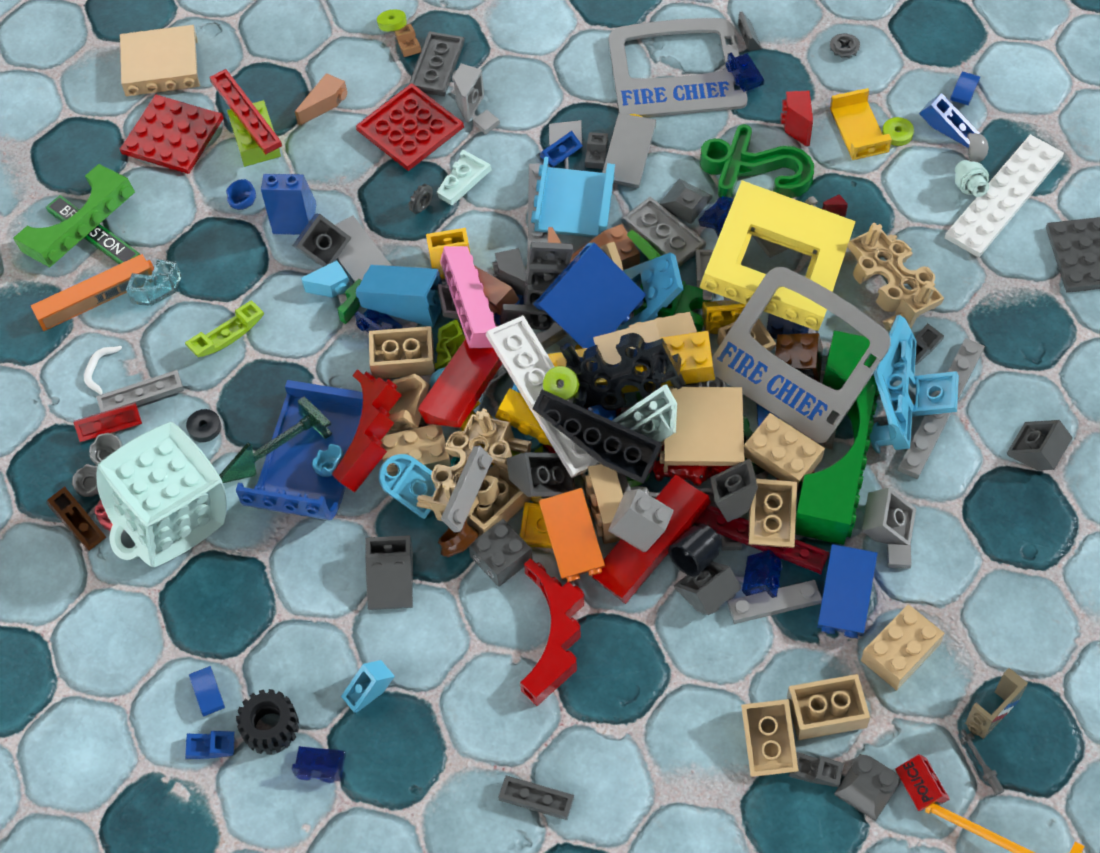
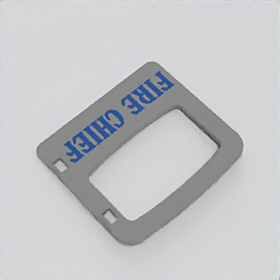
[609,18,748,118]
[712,267,891,444]

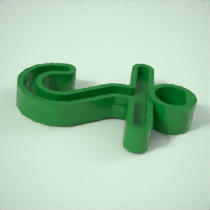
[700,124,814,199]

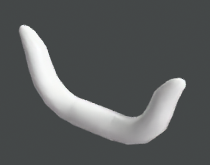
[84,346,122,395]

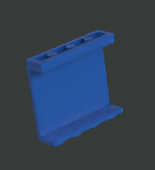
[533,242,646,349]

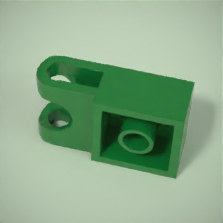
[634,281,714,332]

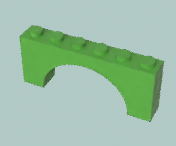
[13,164,135,268]

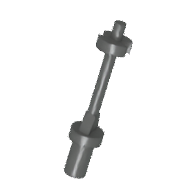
[960,729,1005,795]

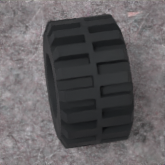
[236,689,299,755]

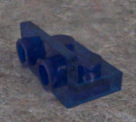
[726,52,764,92]
[355,309,403,333]
[291,746,346,783]

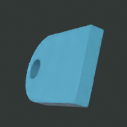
[379,454,436,519]

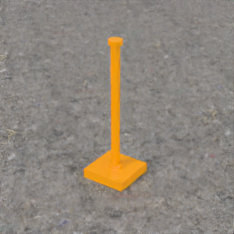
[925,803,1085,853]

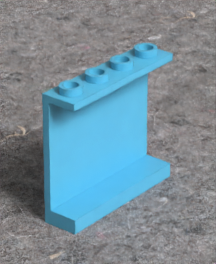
[531,157,615,238]

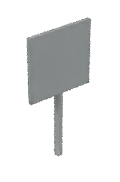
[549,120,582,169]

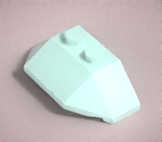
[612,384,677,443]

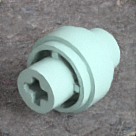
[955,160,989,197]

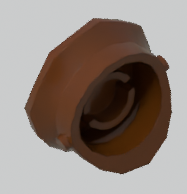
[438,518,478,557]

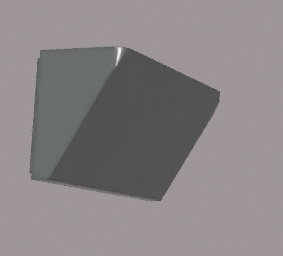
[738,11,762,52]

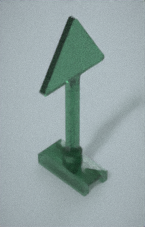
[219,396,332,483]

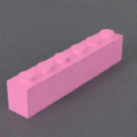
[440,246,497,348]

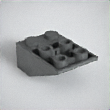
[365,535,413,610]

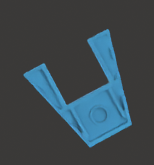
[618,253,683,331]

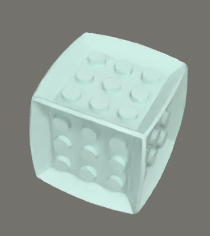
[97,422,227,567]

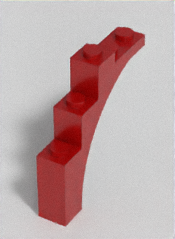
[332,369,402,493]
[520,558,584,706]

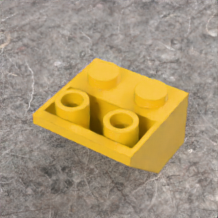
[426,228,471,279]
[702,300,746,334]

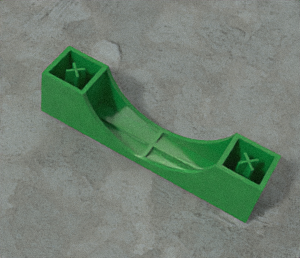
[795,330,879,545]

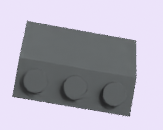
[506,452,576,497]

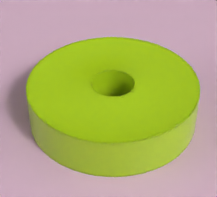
[377,9,407,32]
[882,117,914,146]
[543,366,579,400]

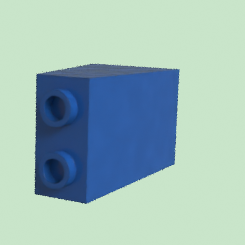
[261,174,317,235]
[817,544,878,639]

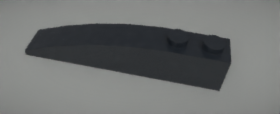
[532,389,662,484]

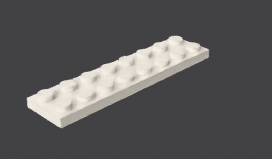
[945,135,1064,258]
[486,316,601,478]

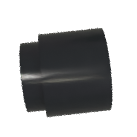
[668,523,722,577]

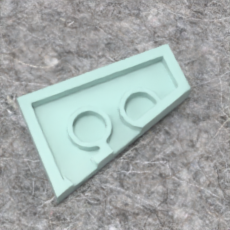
[437,150,492,205]

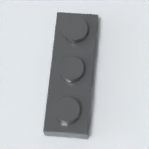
[498,775,574,820]

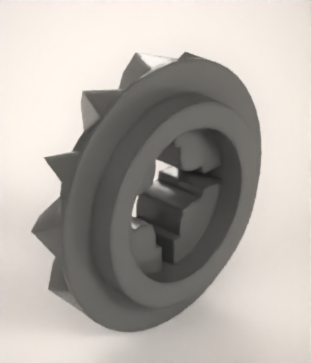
[830,33,860,58]
[409,183,433,214]

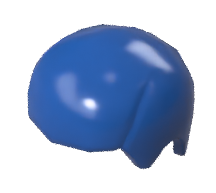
[226,179,256,210]

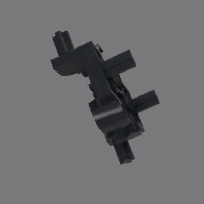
[560,333,686,410]

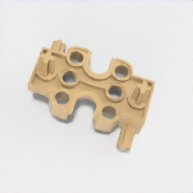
[847,223,944,331]
[416,409,532,521]

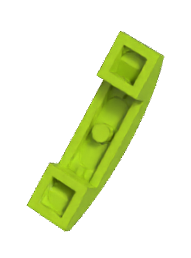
[185,300,264,357]

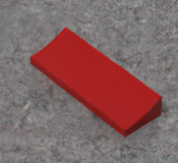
[418,338,503,428]
[591,475,711,604]

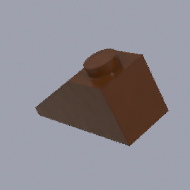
[46,486,107,551]

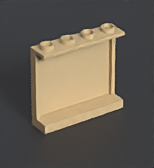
[120,25,200,96]
[660,387,744,472]

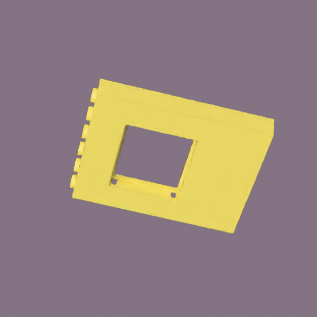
[699,181,856,331]

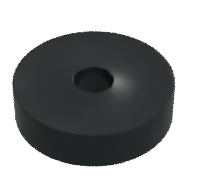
[186,409,222,442]

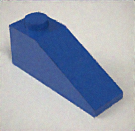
[919,93,980,148]

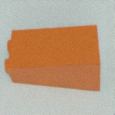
[539,488,605,582]

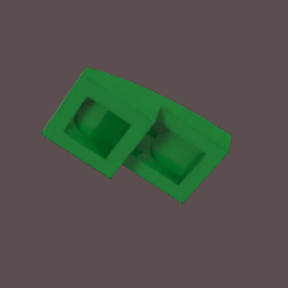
[337,279,362,324]

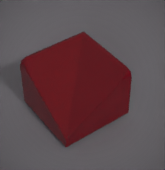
[822,194,848,217]

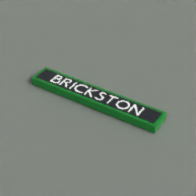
[46,195,140,264]

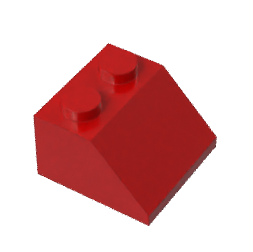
[780,91,813,146]

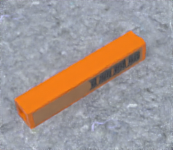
[30,254,155,331]

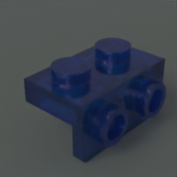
[698,196,734,238]
[742,550,782,598]

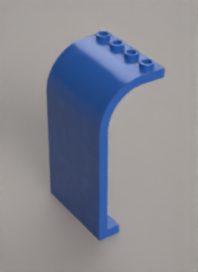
[236,380,363,520]

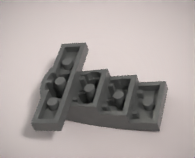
[500,242,573,330]

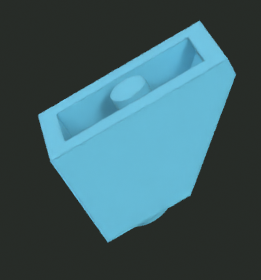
[301,261,350,298]
[341,660,395,713]

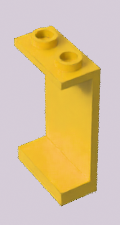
[830,88,892,160]

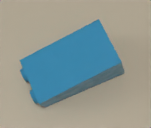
[356,265,442,327]

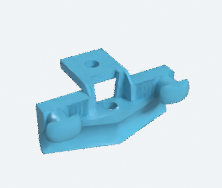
[870,315,959,454]

